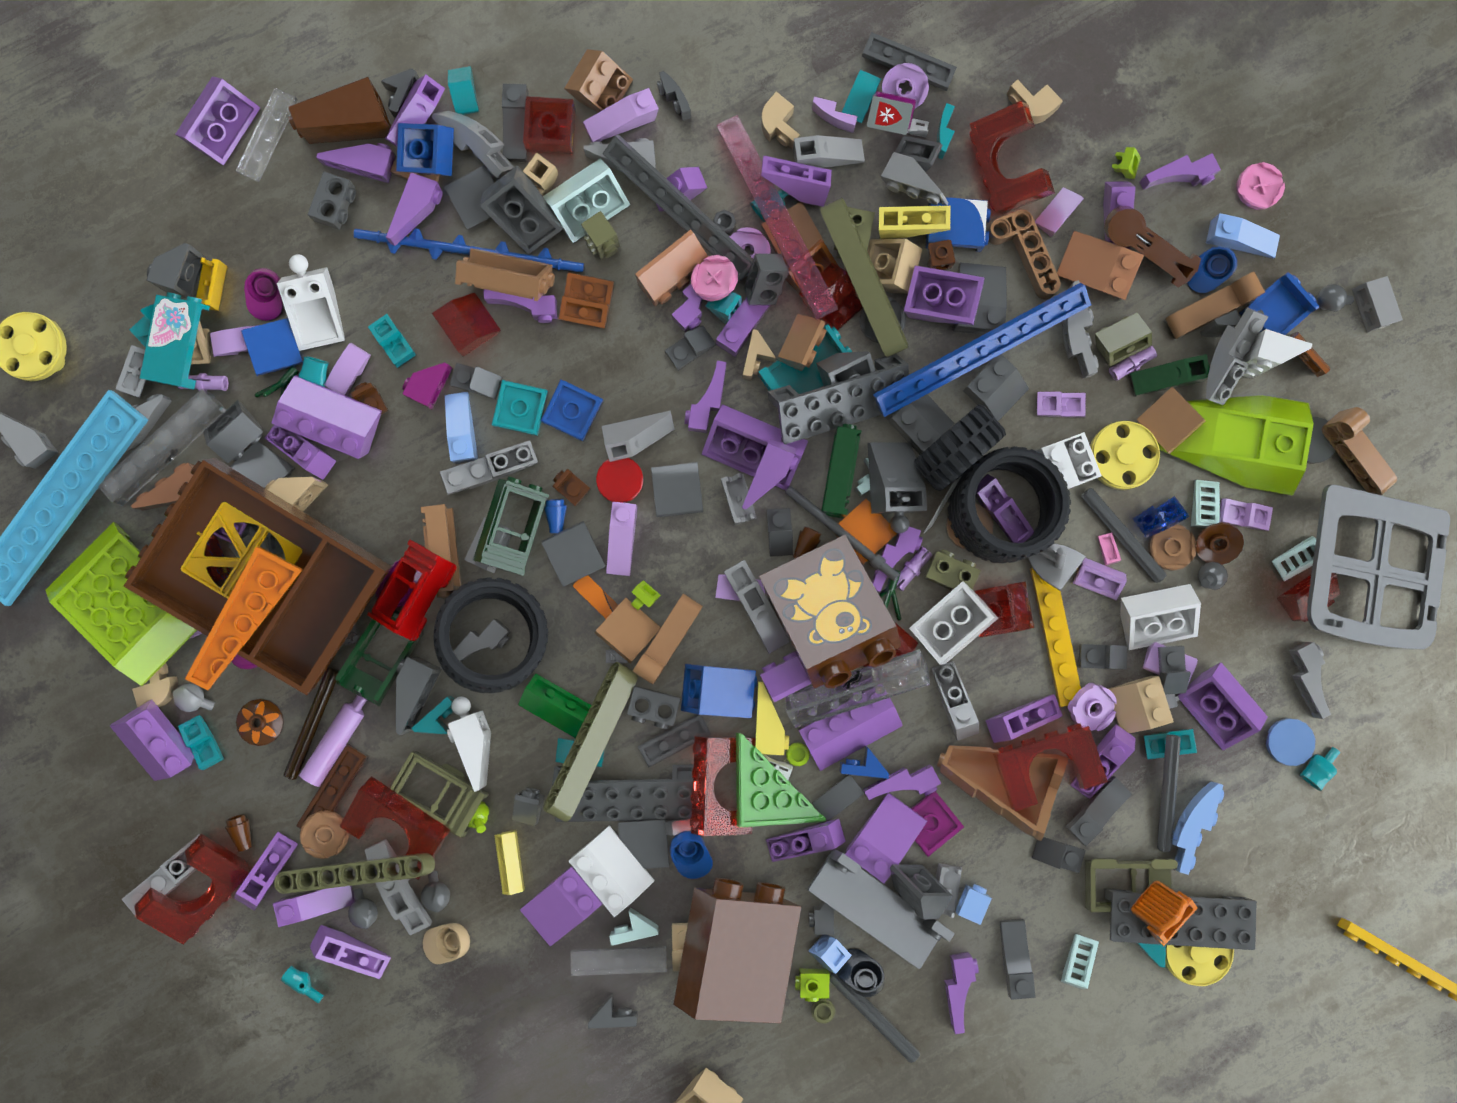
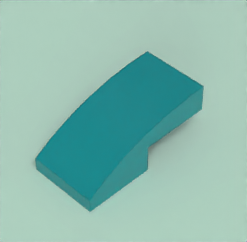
[841,70,881,123]
[937,103,955,160]
[368,314,416,368]
[178,715,224,770]
[1144,728,1197,759]

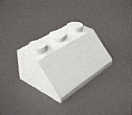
[1243,329,1312,378]
[909,581,998,665]
[1120,584,1201,650]
[569,825,655,917]

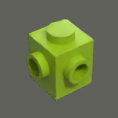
[795,968,830,1002]

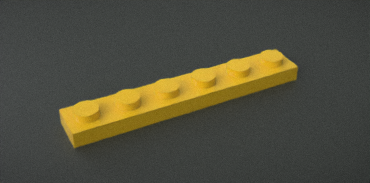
[1030,568,1081,707]
[1337,918,1457,1001]

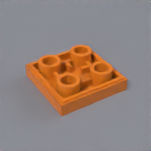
[833,498,897,565]

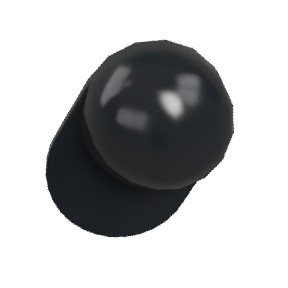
[836,949,885,997]

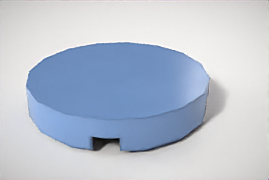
[1266,718,1316,766]

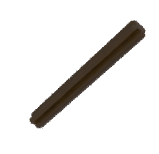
[283,668,339,780]

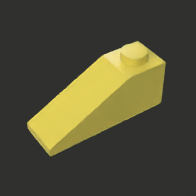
[879,206,951,239]
[755,681,789,755]

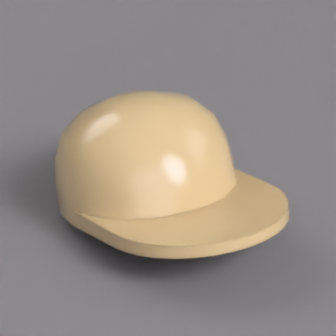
[423,923,470,964]

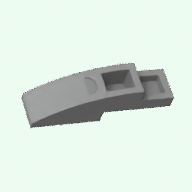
[431,111,514,178]
[1062,280,1099,379]
[1206,307,1268,405]
[439,440,538,495]
[723,560,789,653]
[121,834,215,918]
[365,839,432,935]

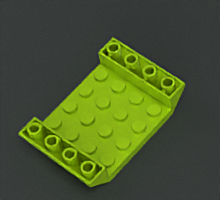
[45,522,197,686]

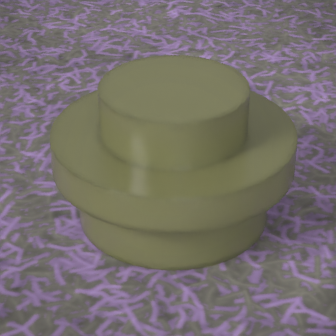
[811,998,835,1023]

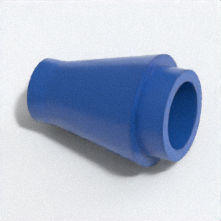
[544,499,567,533]

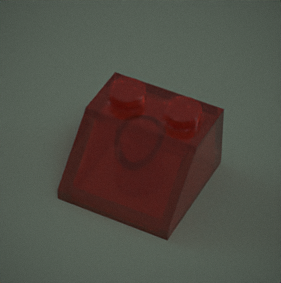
[432,292,501,357]
[1277,573,1340,622]
[974,581,1034,638]

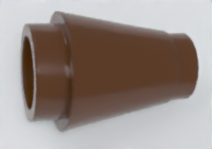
[793,526,822,558]
[225,814,252,852]

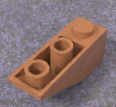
[131,463,194,511]

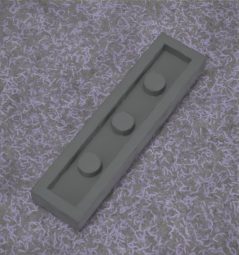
[862,32,957,91]

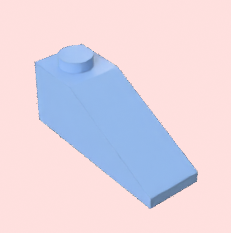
[1206,213,1280,259]
[444,391,478,464]

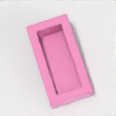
[1097,533,1121,566]

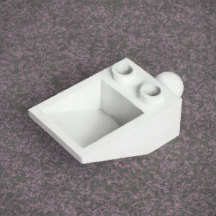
[277,254,345,351]
[447,696,491,792]

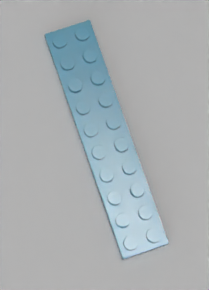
[0,390,148,606]

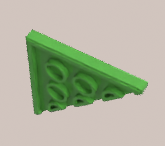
[736,733,826,827]

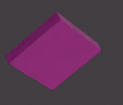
[911,791,964,857]

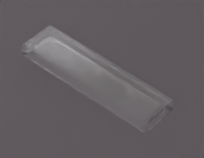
[235,88,298,182]
[571,946,667,976]

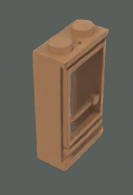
[455,248,555,301]
[420,504,461,598]

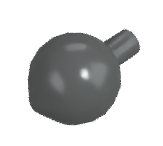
[1317,284,1354,312]
[1198,562,1228,590]
[421,871,450,912]
[348,888,378,929]

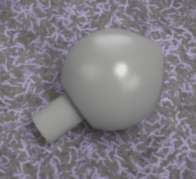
[173,683,215,712]

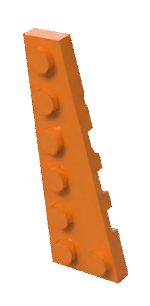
[185,546,303,690]

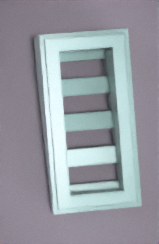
[1191,480,1220,528]
[1272,536,1316,581]
[1061,934,1099,989]

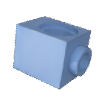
[955,884,992,925]
[809,935,852,974]

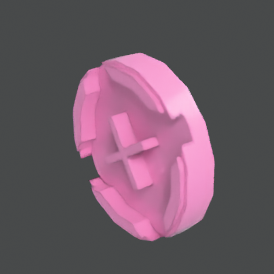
[1236,162,1285,210]
[691,255,738,301]

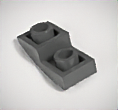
[657,71,691,121]

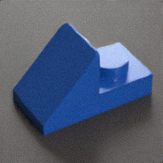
[839,746,889,779]

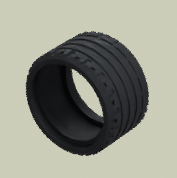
[947,446,1071,563]
[434,577,548,693]

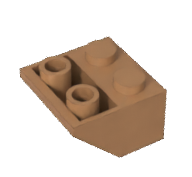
[564,49,633,113]
[777,314,827,372]

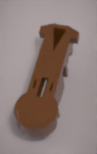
[1104,206,1201,288]

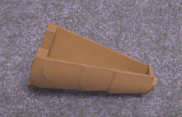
[937,745,1069,841]

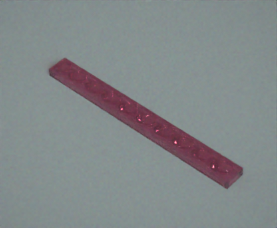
[717,115,838,320]

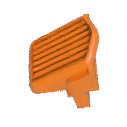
[1131,880,1198,946]

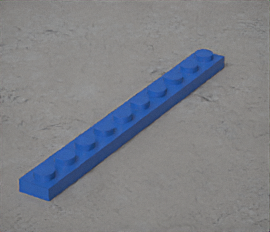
[873,282,1091,417]

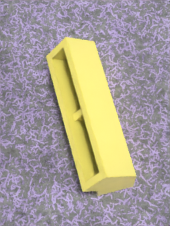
[494,830,525,895]

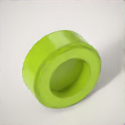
[786,742,810,766]

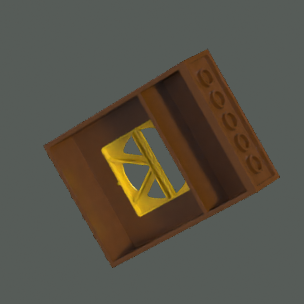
[124,458,392,695]

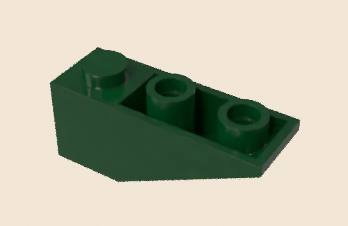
[1130,354,1210,396]

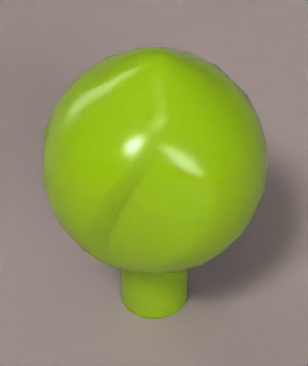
[467,801,489,833]

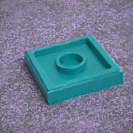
[492,380,548,436]

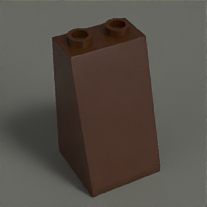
[288,77,391,144]

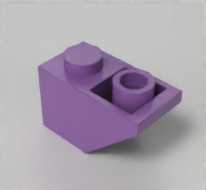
[656,167,707,211]

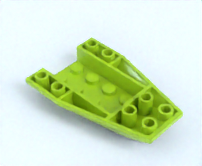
[1158,395,1314,496]

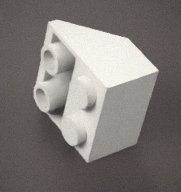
[1036,432,1102,489]

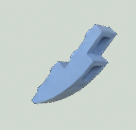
[1172,781,1224,875]

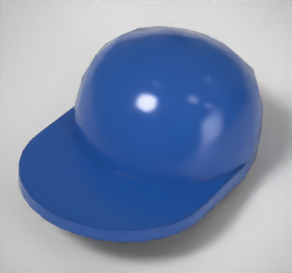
[1187,246,1238,293]
[670,831,713,879]

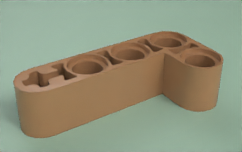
[987,209,1061,299]
[1165,272,1265,339]
[1322,407,1397,495]
[632,593,703,685]

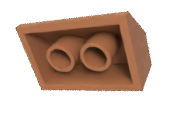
[635,230,708,306]

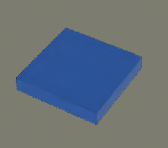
[241,318,303,376]
[541,380,603,442]

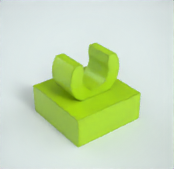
[1112,147,1141,179]
[631,580,661,610]

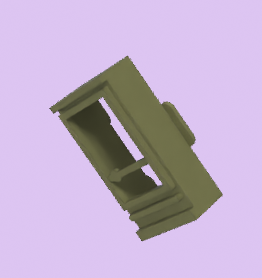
[387,751,489,838]
[1085,859,1178,912]

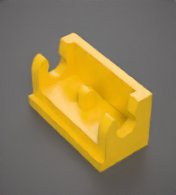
[196,257,227,311]

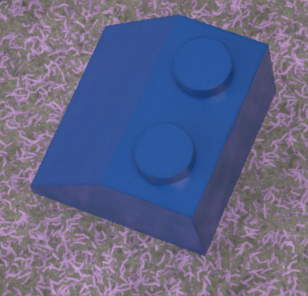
[396,123,454,176]

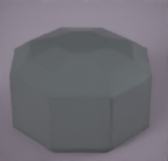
[713,210,736,234]

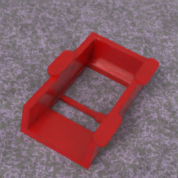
[367,539,457,641]

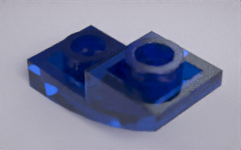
[1133,496,1189,538]

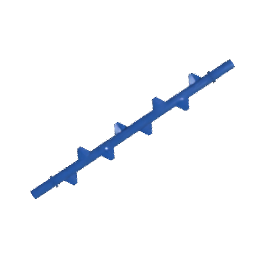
[354,228,584,273]

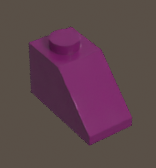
[402,362,453,410]

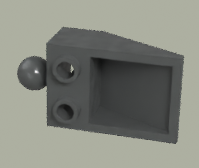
[868,442,927,533]

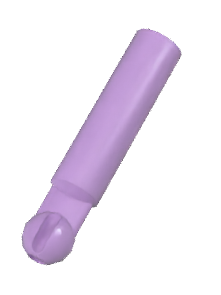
[299,695,368,787]

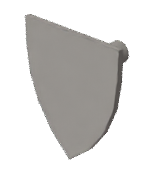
[1028,544,1086,591]

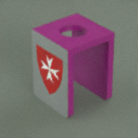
[867,91,916,135]

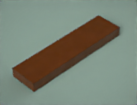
[296,744,368,829]

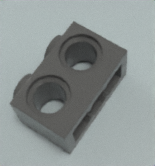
[307,171,356,230]
[744,254,789,305]
[627,686,681,729]

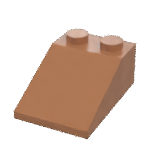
[1057,231,1144,300]

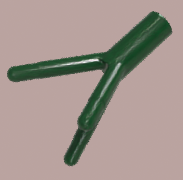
[254,366,299,398]
[879,569,902,621]

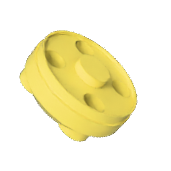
[0,312,67,381]
[1090,421,1160,490]
[1165,945,1234,986]

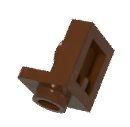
[927,240,955,270]
[350,382,389,415]
[552,469,591,506]

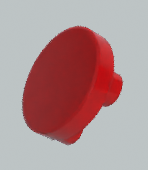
[596,458,644,503]

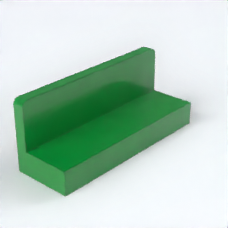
[518,674,591,738]

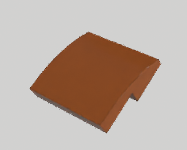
[559,272,615,328]
[1290,332,1330,377]

